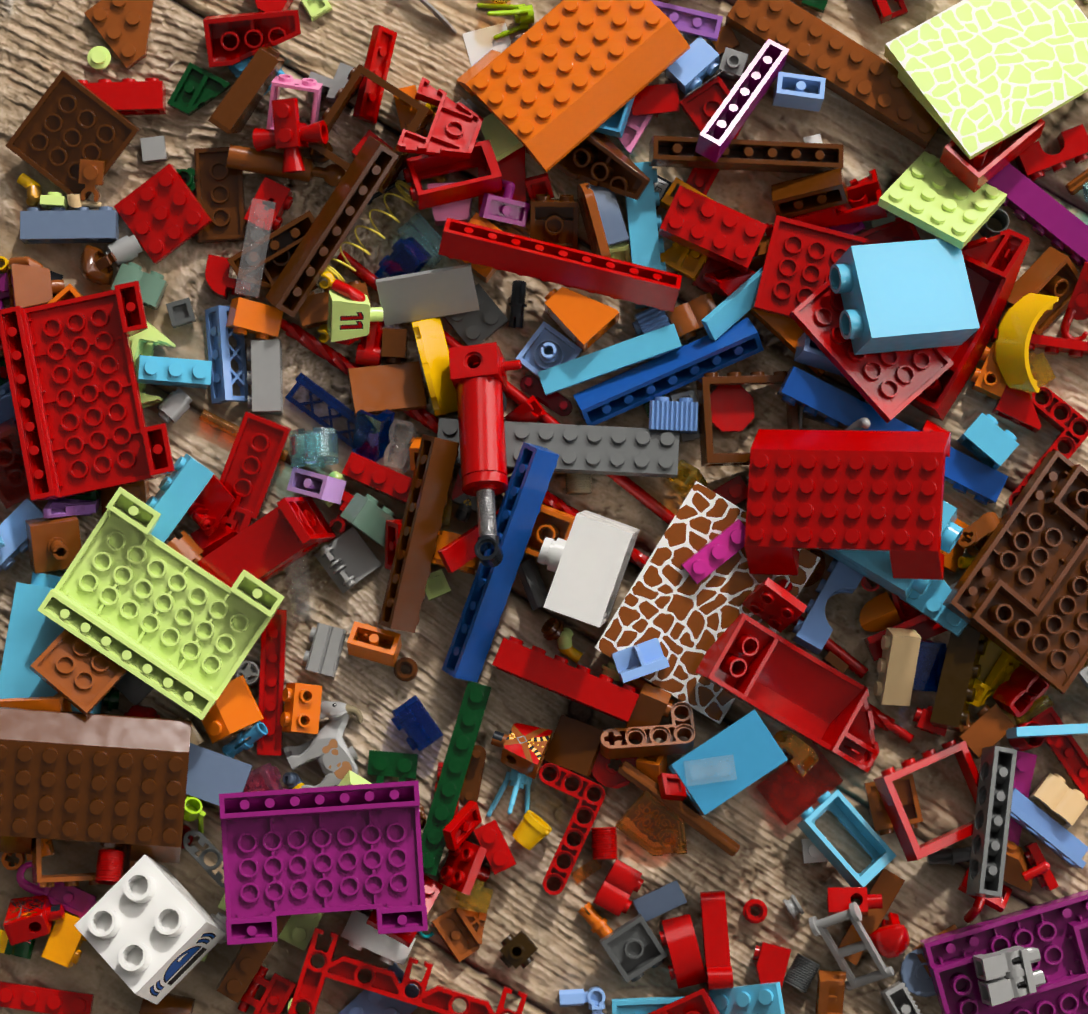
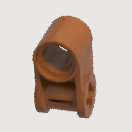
[958,512,1000,557]

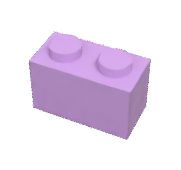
[287,467,347,504]

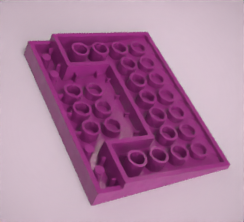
[920,890,1088,1014]

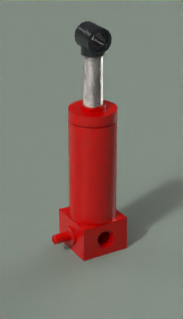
[449,342,522,568]

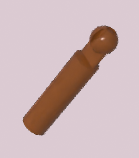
[226,144,346,186]

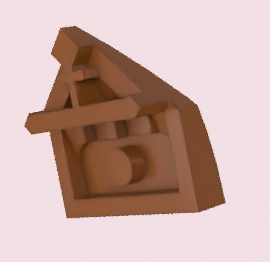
[431,908,487,963]

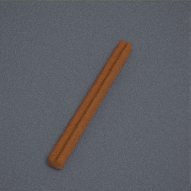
[618,761,740,856]

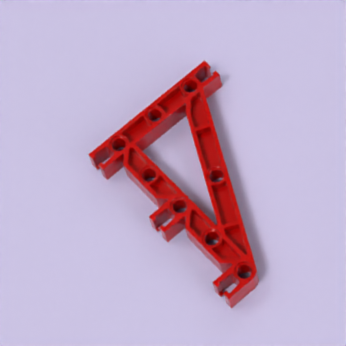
[288,927,528,1014]

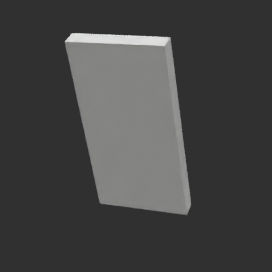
[376,263,480,326]

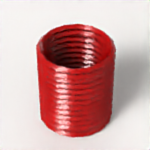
[1008,721,1045,751]
[591,827,618,860]
[95,849,125,885]

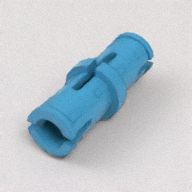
[222,721,268,758]

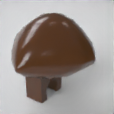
[80,245,117,285]

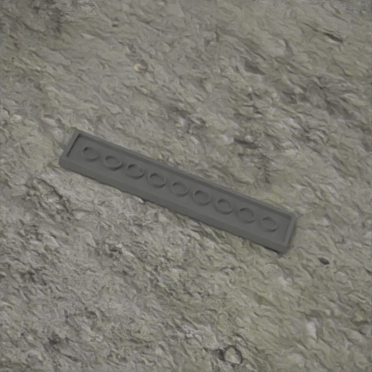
[437,418,680,478]

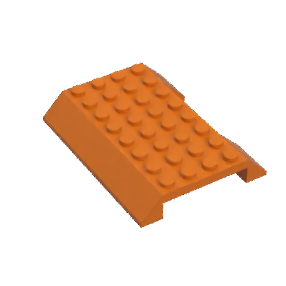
[457,0,690,172]

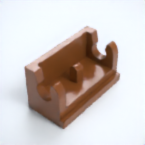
[815,970,846,1014]

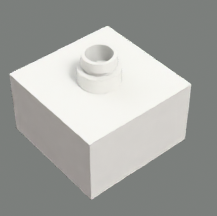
[537,510,640,628]

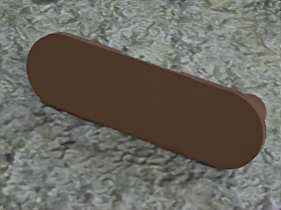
[460,745,486,804]

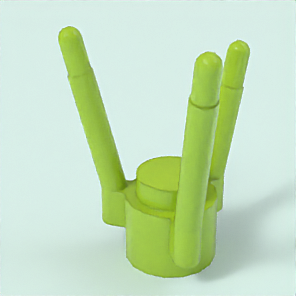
[477,3,534,40]
[184,795,206,839]

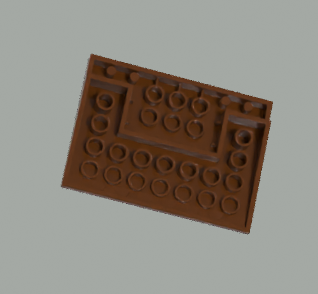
[943,450,1088,694]

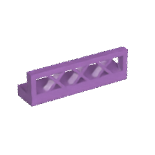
[651,0,723,41]

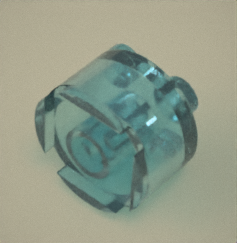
[289,427,339,469]

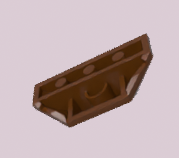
[227,210,315,289]

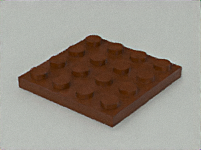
[5,70,140,201]

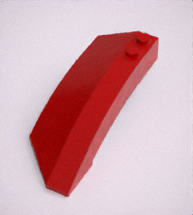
[910,229,1030,421]
[695,613,880,773]

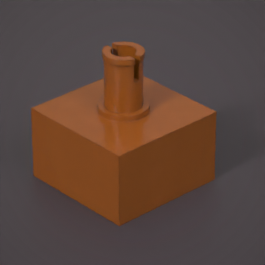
[25,515,81,574]

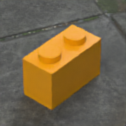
[41,910,87,968]

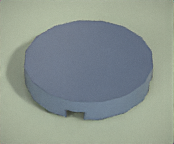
[900,948,936,997]

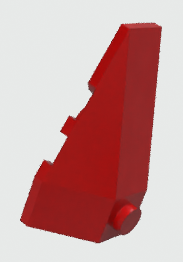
[203,10,301,67]

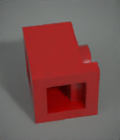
[912,706,947,737]

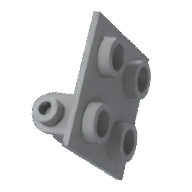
[314,527,382,593]

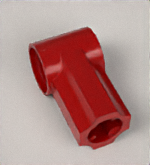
[355,321,385,366]

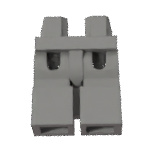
[973,945,1046,1006]

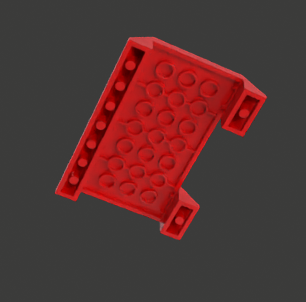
[0,281,175,501]
[744,429,951,580]

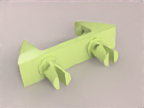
[129,321,176,409]

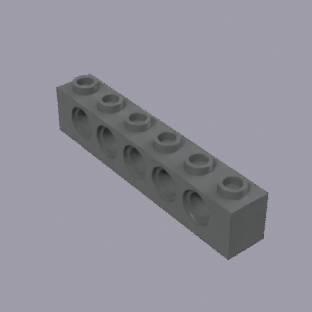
[966,746,1017,898]

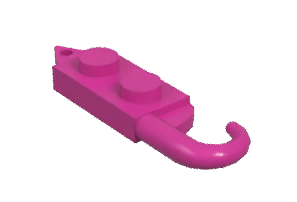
[16,862,97,918]

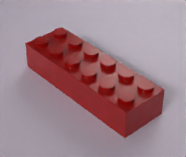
[492,636,639,723]

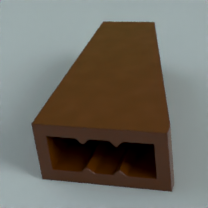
[208,46,285,134]

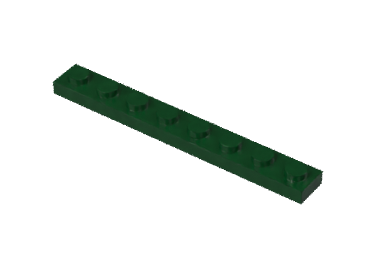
[421,681,491,876]

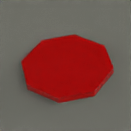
[710,385,754,432]

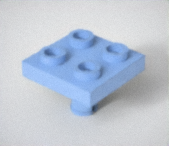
[515,321,582,378]

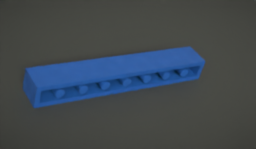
[573,317,764,426]

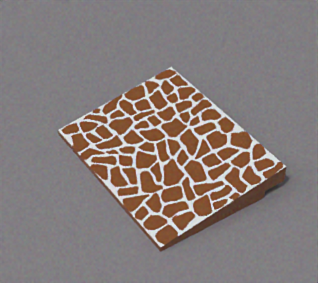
[595,481,821,724]

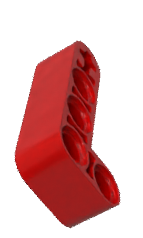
[700,891,733,990]

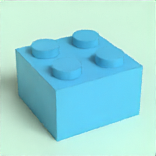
[957,413,1019,470]

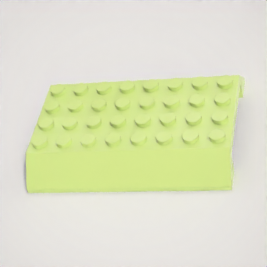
[37,487,285,720]

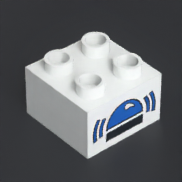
[74,855,227,1005]

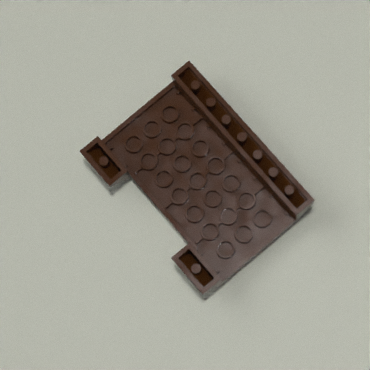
[0,707,191,864]

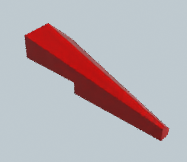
[766,169,888,237]

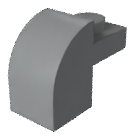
[309,62,360,104]

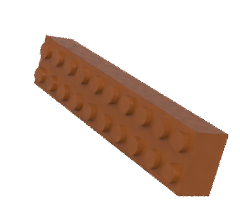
[725,0,940,149]

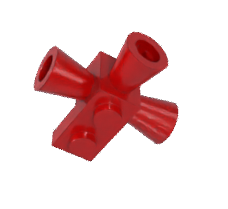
[252,98,329,173]

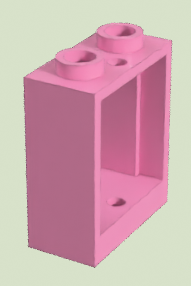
[266,74,323,144]

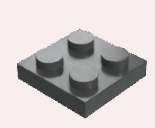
[443,283,509,346]

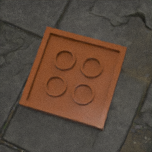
[30,629,128,716]

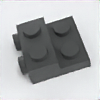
[599,914,668,983]

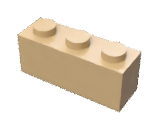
[873,627,921,706]

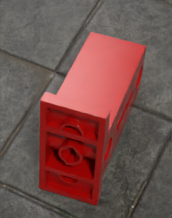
[197,497,337,587]

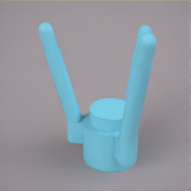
[486,768,532,817]

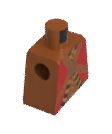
[491,723,553,779]

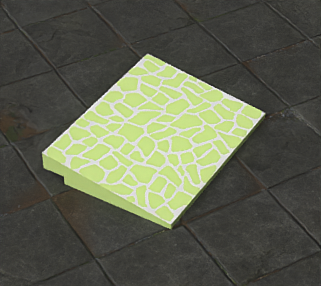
[884,0,1088,160]

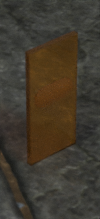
[571,859,602,884]

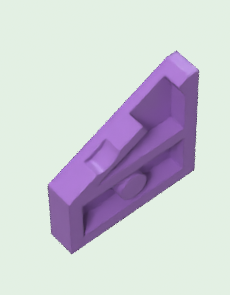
[43,497,100,518]

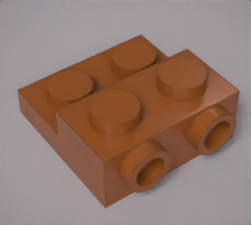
[864,773,923,835]

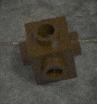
[499,930,538,969]

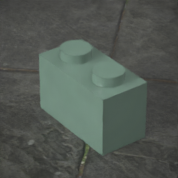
[340,493,395,547]

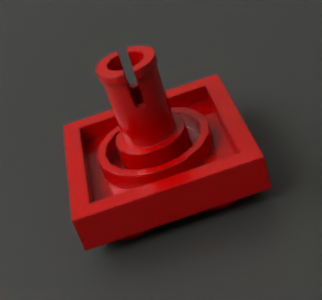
[742,577,807,633]
[438,840,491,896]

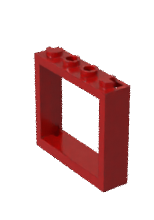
[873,739,979,862]

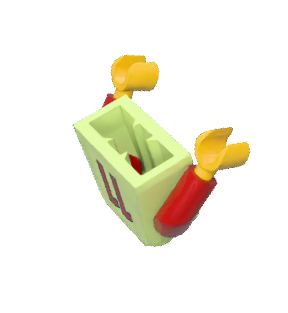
[317,271,383,345]

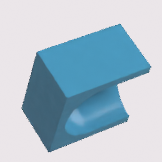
[668,709,788,816]

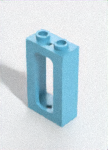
[797,789,896,887]

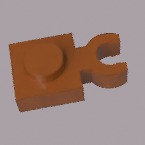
[78,159,105,202]

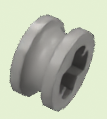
[782,894,804,919]

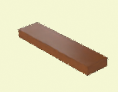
[838,868,905,965]

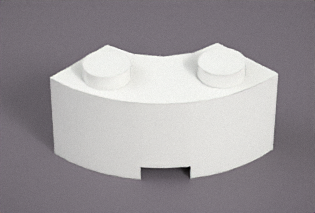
[341,910,416,966]

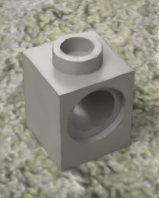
[717,47,749,83]

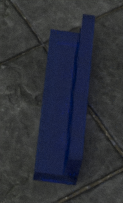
[285,373,379,455]

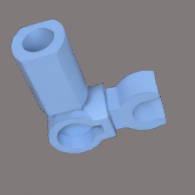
[559,986,606,1014]

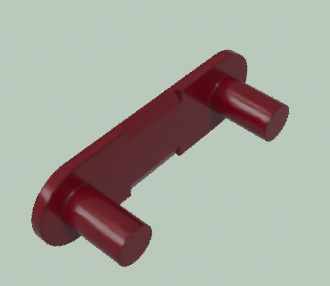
[520,375,573,416]

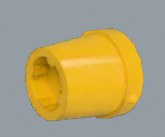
[512,810,552,850]

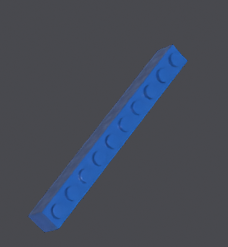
[777,366,1008,505]
[442,442,559,682]

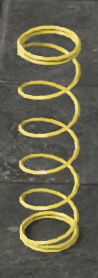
[323,180,417,282]

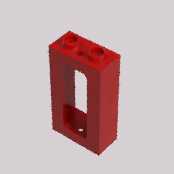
[403,140,502,210]

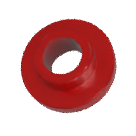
[743,899,767,924]

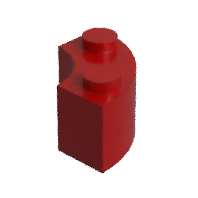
[659,914,707,989]

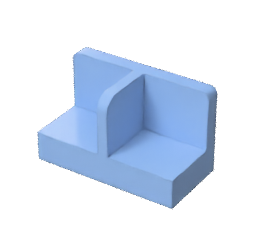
[612,638,670,683]

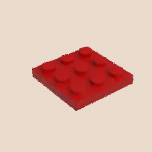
[114,163,213,264]

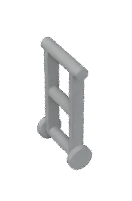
[809,902,894,991]

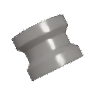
[235,661,260,686]

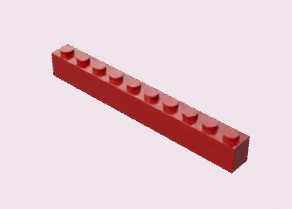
[438,218,682,312]

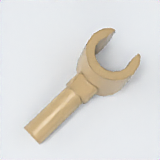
[67,193,101,208]

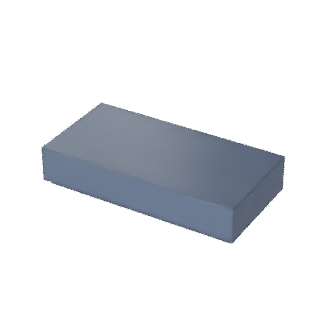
[633,880,687,922]

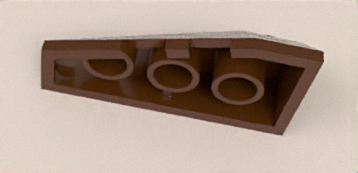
[555,132,650,200]

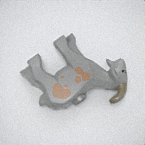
[282,701,363,788]

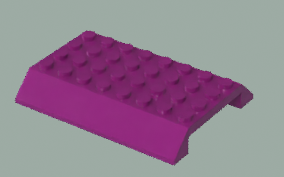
[219,781,428,945]

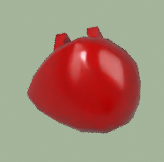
[869,912,910,958]

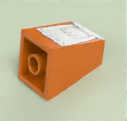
[544,287,619,353]

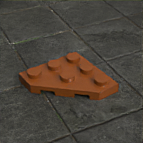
[84,0,155,70]

